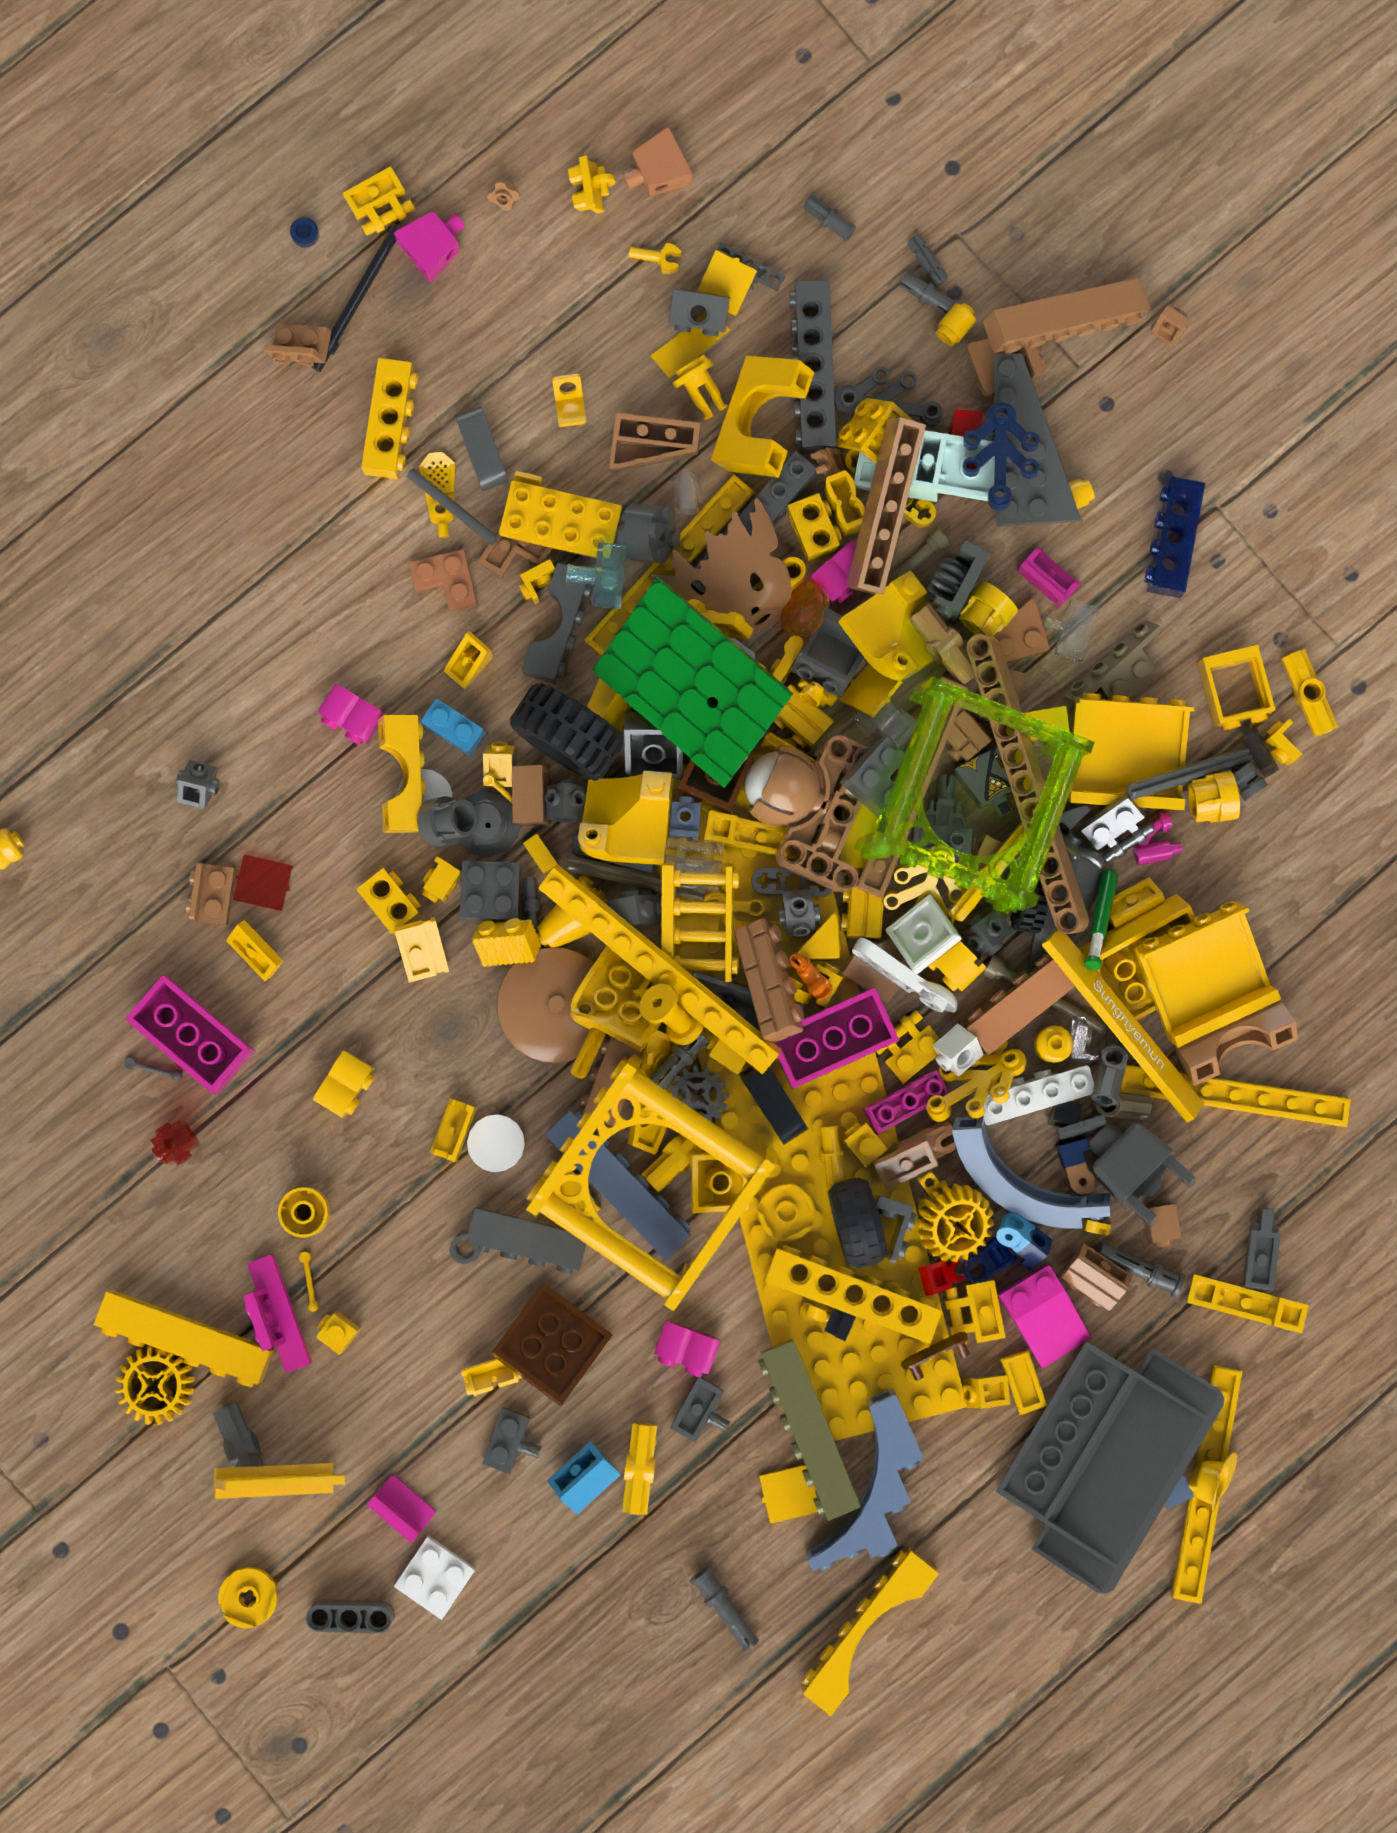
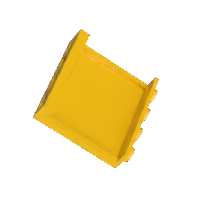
[1066,693,1194,810]
[1134,901,1281,1047]

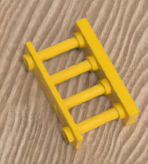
[662,861,740,982]

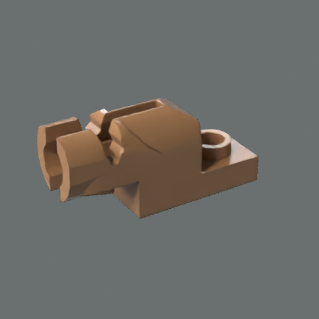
[872,1118,956,1190]

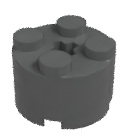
[619,504,680,563]

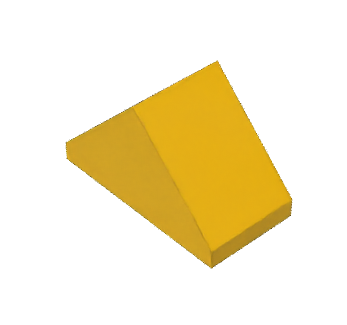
[443,631,494,689]
[797,913,840,961]

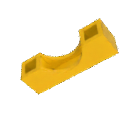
[378,715,426,833]

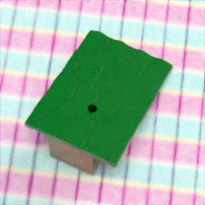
[592,576,793,788]

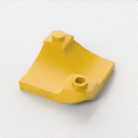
[838,570,935,681]
[578,771,674,865]
[570,945,662,1052]

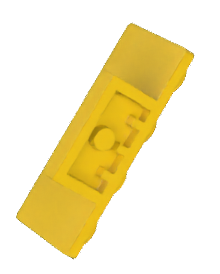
[499,481,622,561]

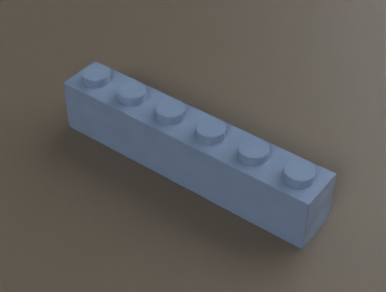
[545,1111,691,1260]

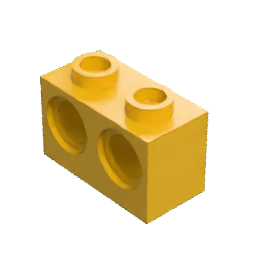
[786,493,842,563]
[356,868,421,936]

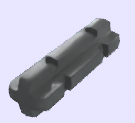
[908,234,948,287]

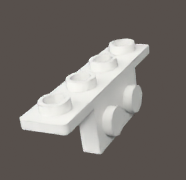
[983,1065,1094,1125]

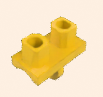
[568,155,615,214]

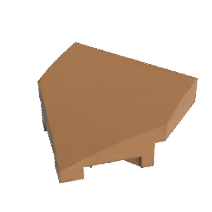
[840,937,900,1004]

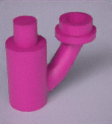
[1134,811,1183,866]

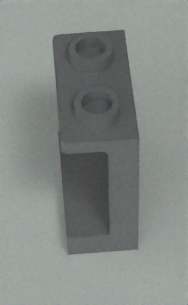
[931,540,990,625]
[791,608,864,698]

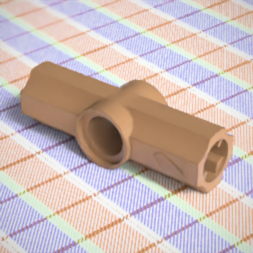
[908,603,975,685]

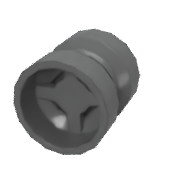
[1233,762,1268,801]

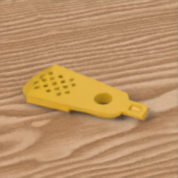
[419,452,456,538]

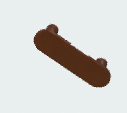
[901,1332,970,1381]

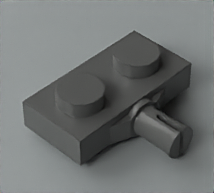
[670,1377,730,1443]
[482,1407,541,1474]

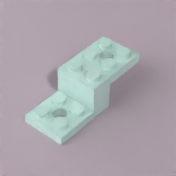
[854,430,996,502]

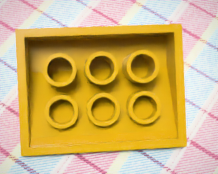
[1078,894,1195,1021]

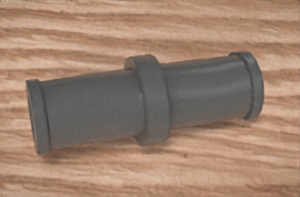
[899,271,955,316]

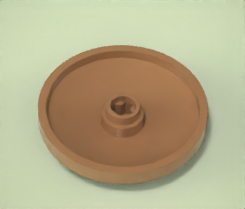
[497,948,594,1063]

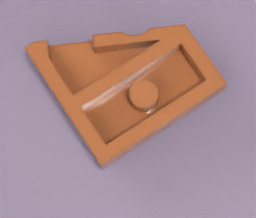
[993,598,1050,663]

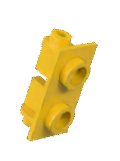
[461,1359,522,1396]

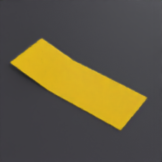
[650,311,730,378]

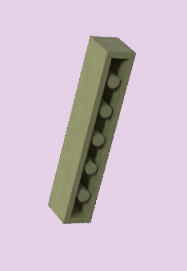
[758,1338,861,1521]

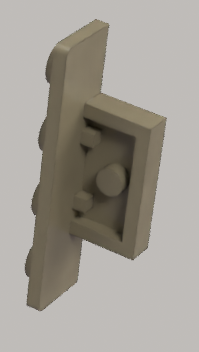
[1064,621,1162,703]

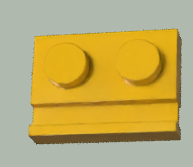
[394,917,449,983]

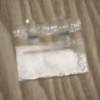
[661,836,724,892]

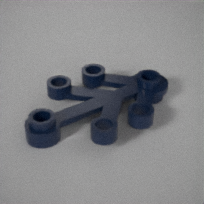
[962,402,1039,510]

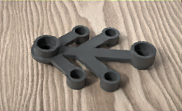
[834,366,943,426]

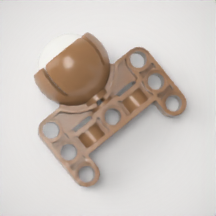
[745,735,904,892]

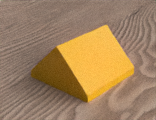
[691,1151,749,1213]

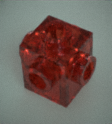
[150,1120,201,1166]

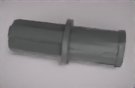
[803,195,856,241]

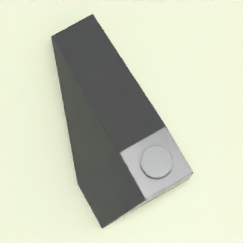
[1028,855,1102,968]

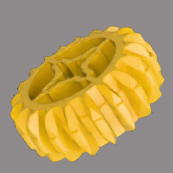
[916,1183,995,1263]
[115,1346,195,1425]

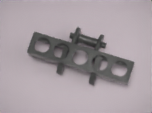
[717,243,785,294]

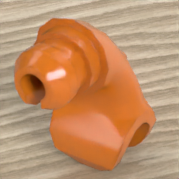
[789,953,832,1000]

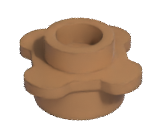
[487,181,520,211]

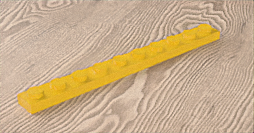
[538,864,782,1074]

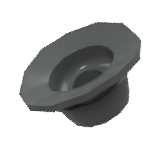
[459,790,521,857]

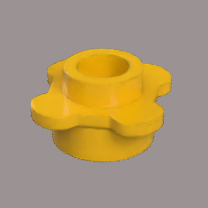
[798,681,829,707]

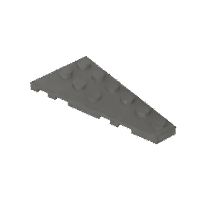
[994,353,1083,527]

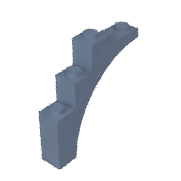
[805,1388,924,1571]

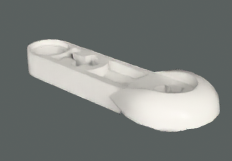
[852,938,958,1013]

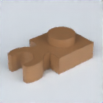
[811,448,847,477]

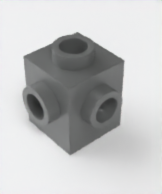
[176,760,220,809]
[545,779,587,823]
[778,889,820,937]
[961,908,1014,958]

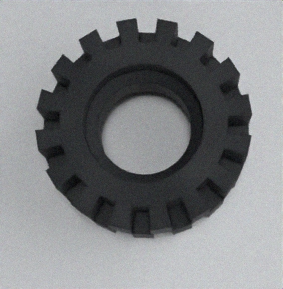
[1010,880,1049,934]

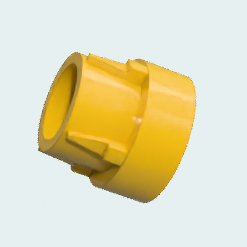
[959,581,1018,637]
[1188,771,1240,823]
[278,1187,331,1237]

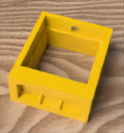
[1197,645,1275,731]

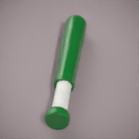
[1084,869,1118,970]

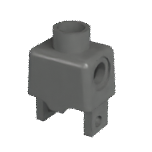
[1089,1122,1196,1228]

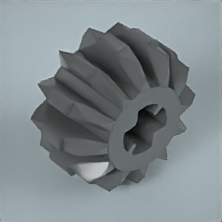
[926,557,968,602]

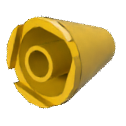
[537,874,609,948]

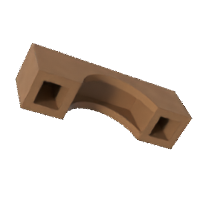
[1175,1000,1298,1086]

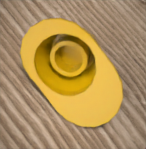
[1188,1452,1237,1511]

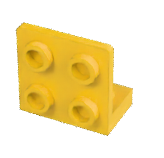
[836,398,914,465]

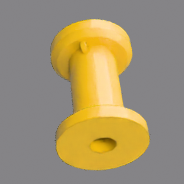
[639,984,704,1045]

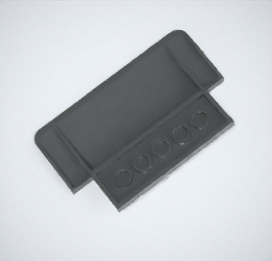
[996,1341,1224,1594]

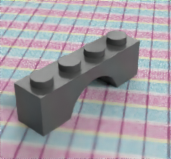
[521,563,594,685]

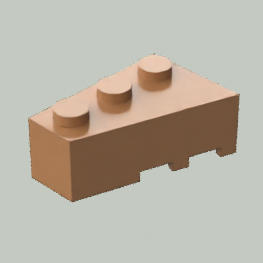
[609,412,701,473]

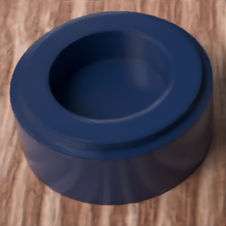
[290,217,319,248]

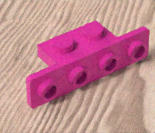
[243,1254,312,1373]

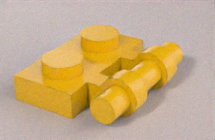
[342,166,415,236]
[876,1010,940,1084]
[945,1280,1006,1345]

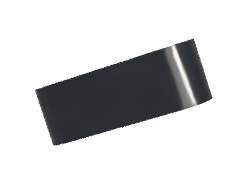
[739,1066,808,1145]

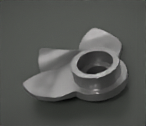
[1061,830,1104,869]

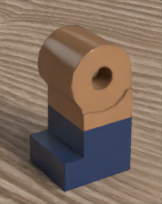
[1055,1138,1095,1195]

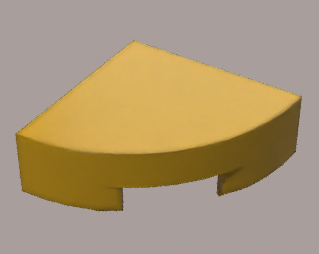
[1082,1219,1111,1236]

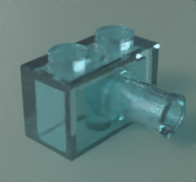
[566,542,627,609]

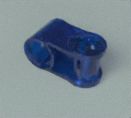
[961,1237,1018,1283]

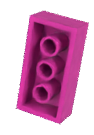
[125,975,256,1095]
[773,988,900,1089]

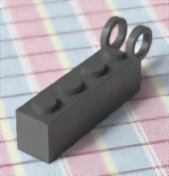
[450,1207,587,1274]

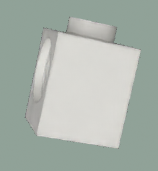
[933,1024,984,1076]

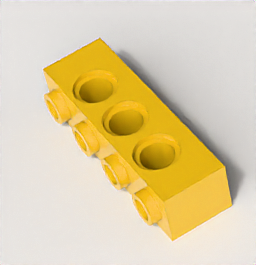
[361,358,418,479]

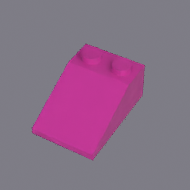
[997,1263,1091,1369]

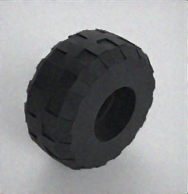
[828,1177,888,1268]

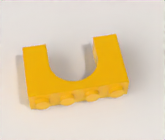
[711,356,815,478]

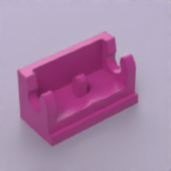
[1017,546,1081,608]

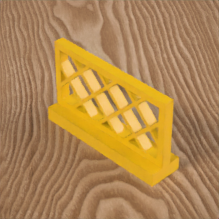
[214,1463,345,1499]

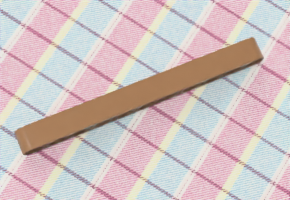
[967,634,1089,934]

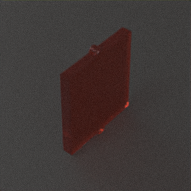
[233,854,293,911]

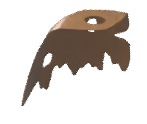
[650,498,792,639]

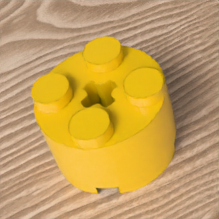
[928,941,987,992]

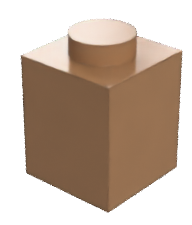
[1144,1203,1182,1247]

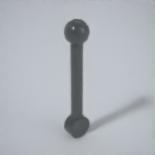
[124,1058,182,1081]

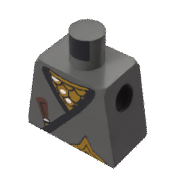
[952,746,1014,817]

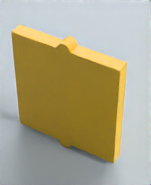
[697,250,758,316]
[839,664,903,718]
[759,1464,818,1524]

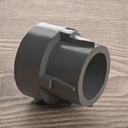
[417,796,478,847]

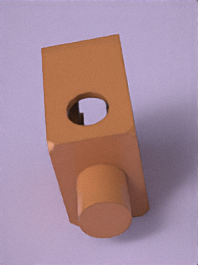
[622,127,692,196]

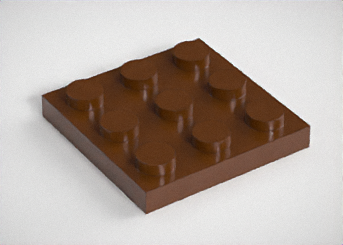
[490,1283,613,1407]

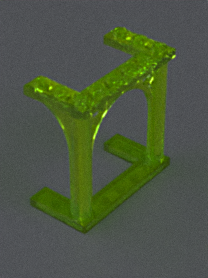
[854,677,1095,914]

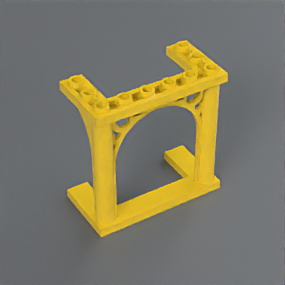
[526,1053,777,1311]

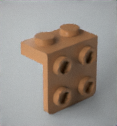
[966,338,1045,397]

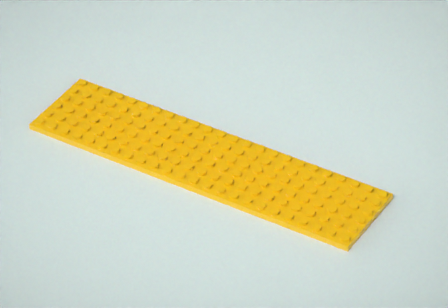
[654,738,967,1441]

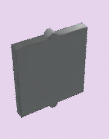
[1057,1115,1106,1143]

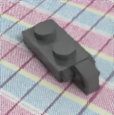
[1243,1208,1281,1291]

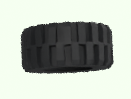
[510,683,623,781]

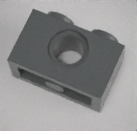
[668,288,730,337]

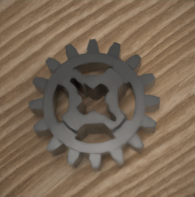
[667,1065,729,1122]

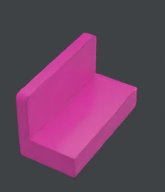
[367,1475,436,1543]

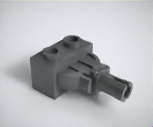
[909,774,972,867]

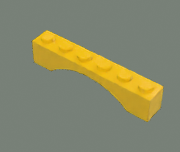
[801,1547,939,1716]

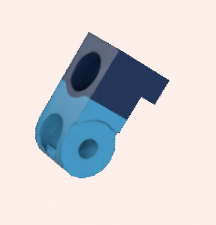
[996,1213,1052,1271]

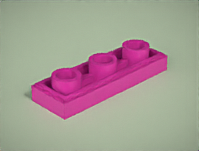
[862,1069,949,1135]

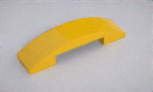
[704,811,817,861]
[1187,1274,1309,1334]

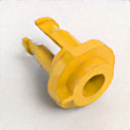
[672,354,729,421]

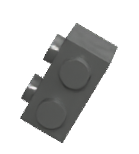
[606,890,662,928]

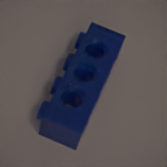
[1144,476,1205,598]

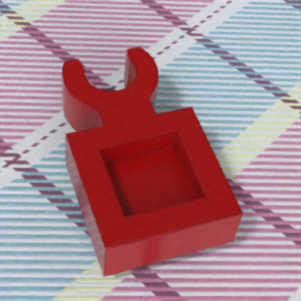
[918,1260,964,1296]

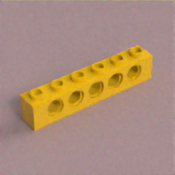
[764,1245,942,1344]

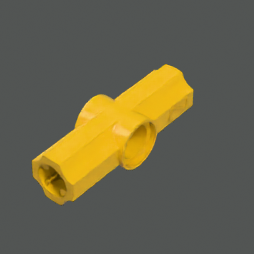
[1281,649,1338,737]
[641,1134,703,1193]
[622,1422,657,1515]

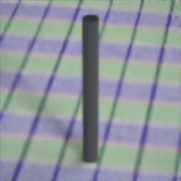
[407,469,498,545]

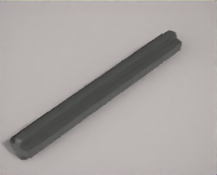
[1125,747,1253,800]

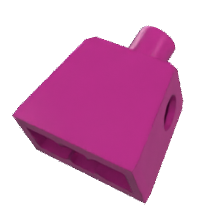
[394,212,465,282]

